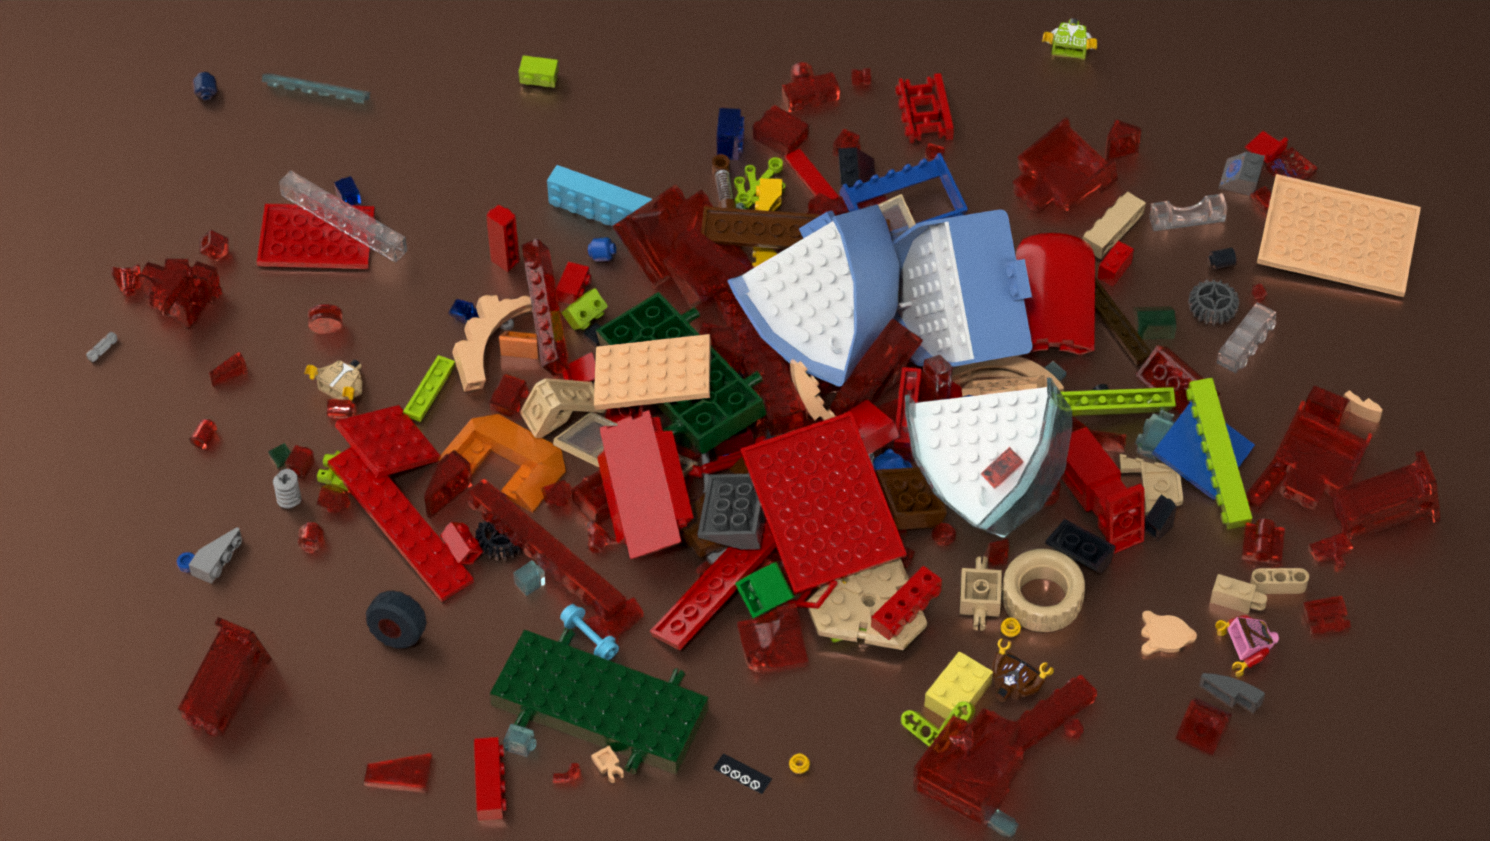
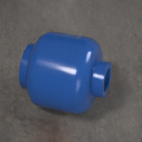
[588,237,617,262]

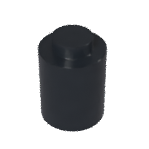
[1207,247,1236,270]

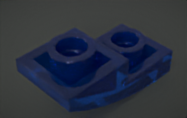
[448,299,479,324]

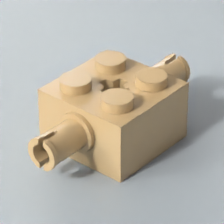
[960,556,1002,631]

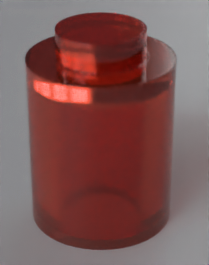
[327,399,356,419]
[189,419,217,449]

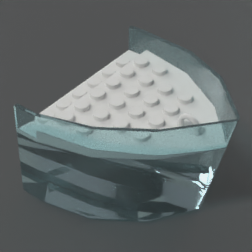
[905,377,1072,538]

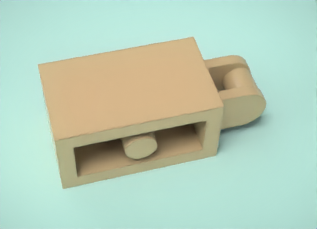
[1210,574,1267,614]

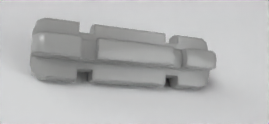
[86,332,118,362]

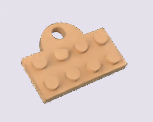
[962,375,1045,396]

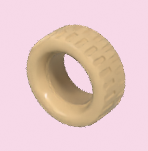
[1002,549,1085,632]

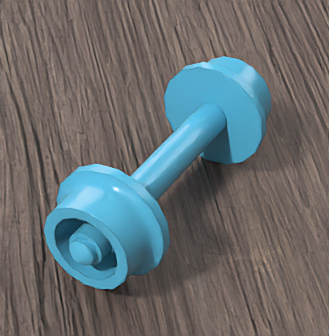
[560,604,619,660]

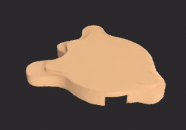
[1141,611,1197,656]

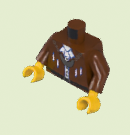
[992,638,1054,702]

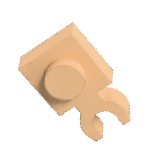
[591,746,624,783]

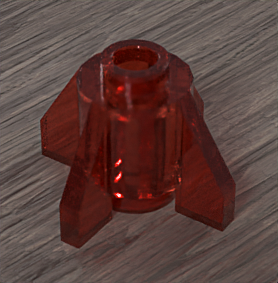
[111,264,144,296]

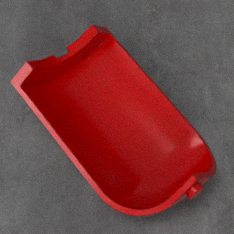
[1016,233,1095,356]

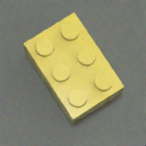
[924,651,993,726]

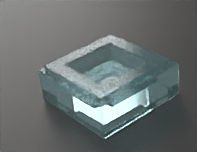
[1045,361,1067,382]

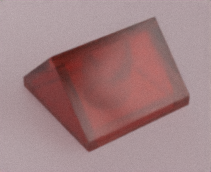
[1104,119,1141,163]

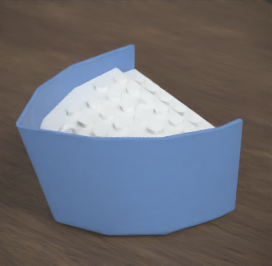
[727,204,900,386]
[885,210,1032,369]

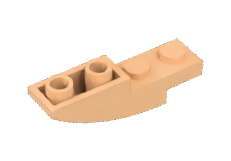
[790,359,836,421]

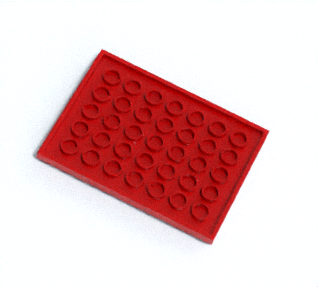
[740,411,907,595]

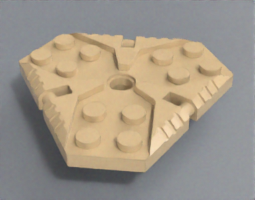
[807,559,927,650]

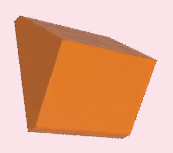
[499,330,543,359]

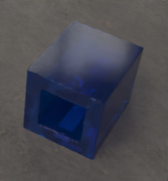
[334,176,361,206]

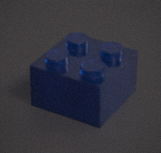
[716,108,745,160]

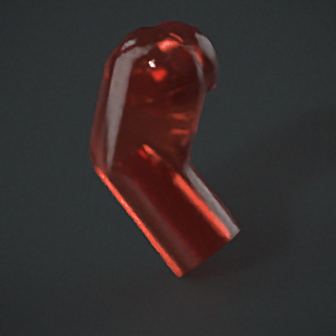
[553,763,581,784]

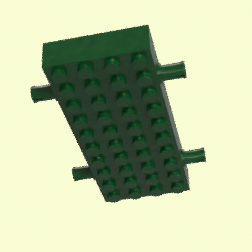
[596,292,766,455]
[490,628,709,775]

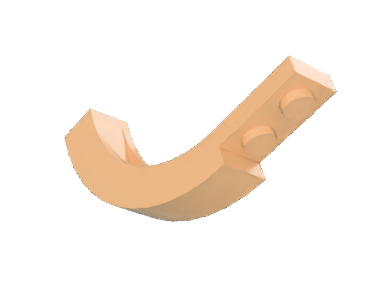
[939,356,1064,392]

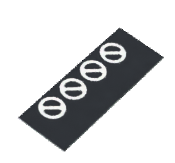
[713,753,772,794]

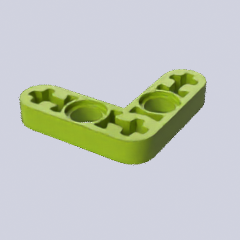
[901,701,975,753]

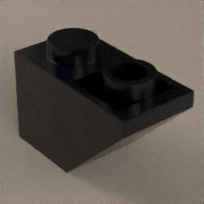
[1144,494,1177,541]

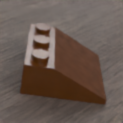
[875,467,948,530]

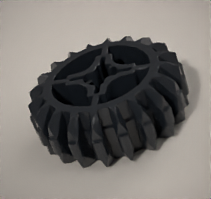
[475,511,528,561]

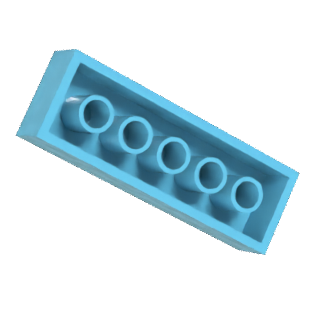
[547,165,657,239]

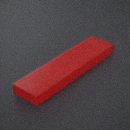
[784,149,839,208]

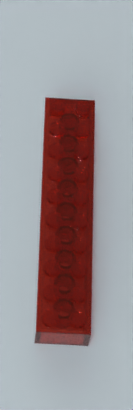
[714,290,808,436]

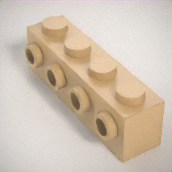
[1083,192,1146,259]

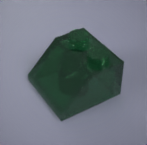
[1133,306,1177,340]

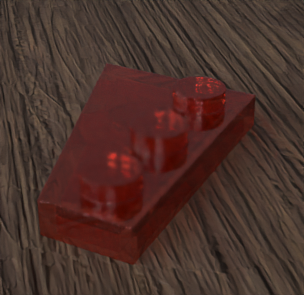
[584,597,644,648]
[364,753,432,792]

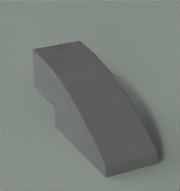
[1199,673,1265,714]

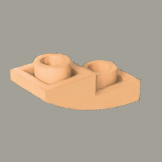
[1342,390,1383,423]

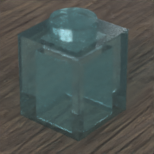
[513,560,545,596]
[503,724,537,757]

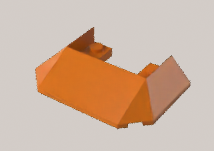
[439,414,566,513]

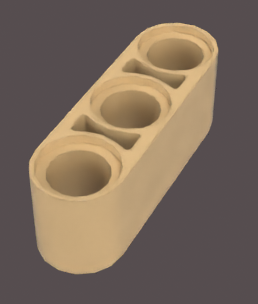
[1250,568,1309,594]

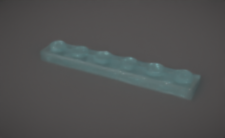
[262,73,370,103]

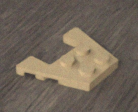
[1119,454,1183,517]

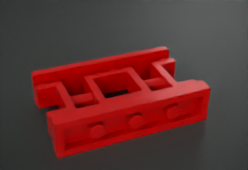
[895,73,954,143]

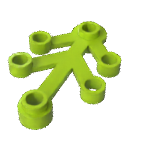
[734,157,785,209]

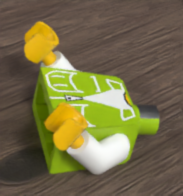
[1042,18,1097,59]

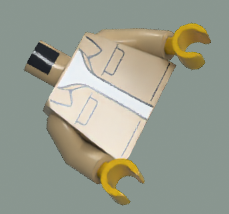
[304,359,363,405]

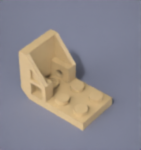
[520,378,606,438]

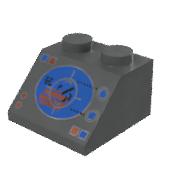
[1219,152,1265,197]

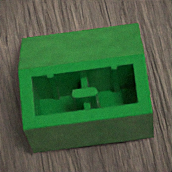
[735,562,794,618]

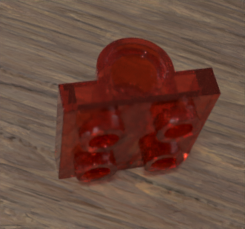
[1242,519,1285,565]

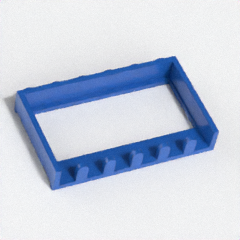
[839,153,968,241]

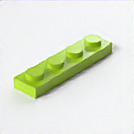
[403,355,456,422]

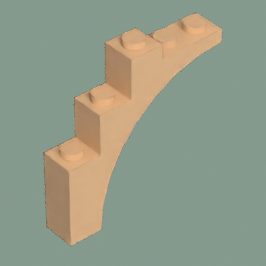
[452,295,537,392]

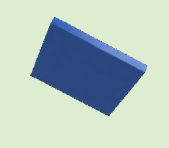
[1152,402,1255,500]

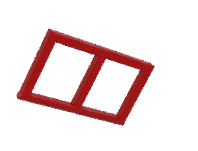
[782,581,838,609]

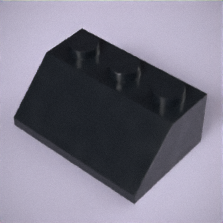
[838,148,878,205]
[1045,519,1116,573]

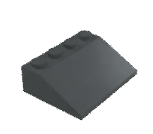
[698,474,765,549]

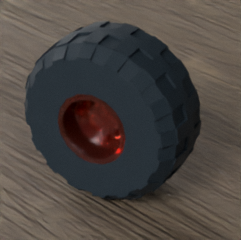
[365,590,427,648]

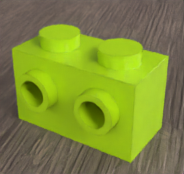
[519,56,559,88]
[561,288,608,330]

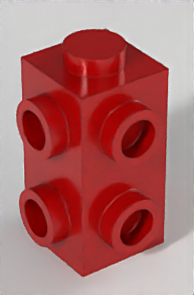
[440,522,483,565]

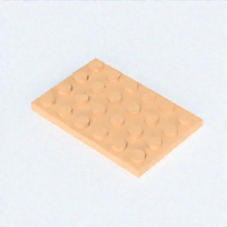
[594,334,711,410]

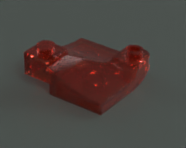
[737,603,808,673]

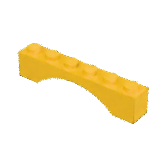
[752,178,782,269]

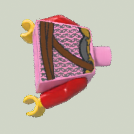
[1216,615,1278,677]

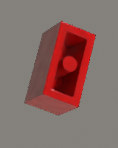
[1097,241,1134,287]
[556,261,592,305]

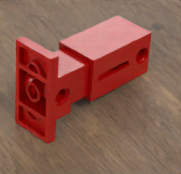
[1052,427,1145,554]

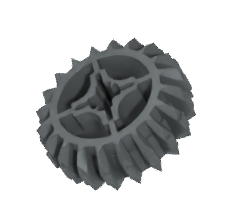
[1188,279,1239,326]

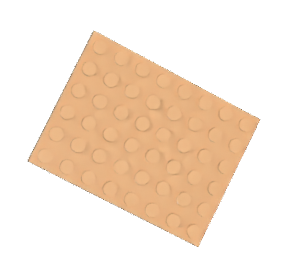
[1257,174,1421,297]

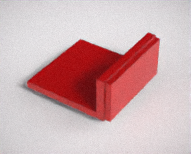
[1245,131,1288,164]
[559,352,596,382]

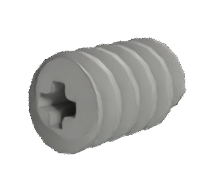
[273,469,302,509]

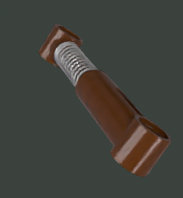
[712,154,743,259]

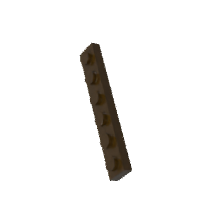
[1095,277,1153,366]

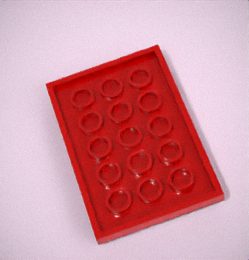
[257,204,375,269]

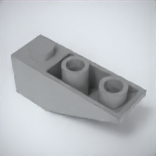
[189,527,242,584]

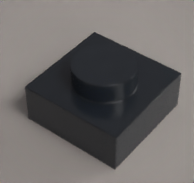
[583,323,601,347]

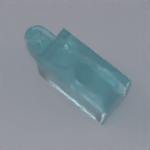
[1135,410,1174,461]

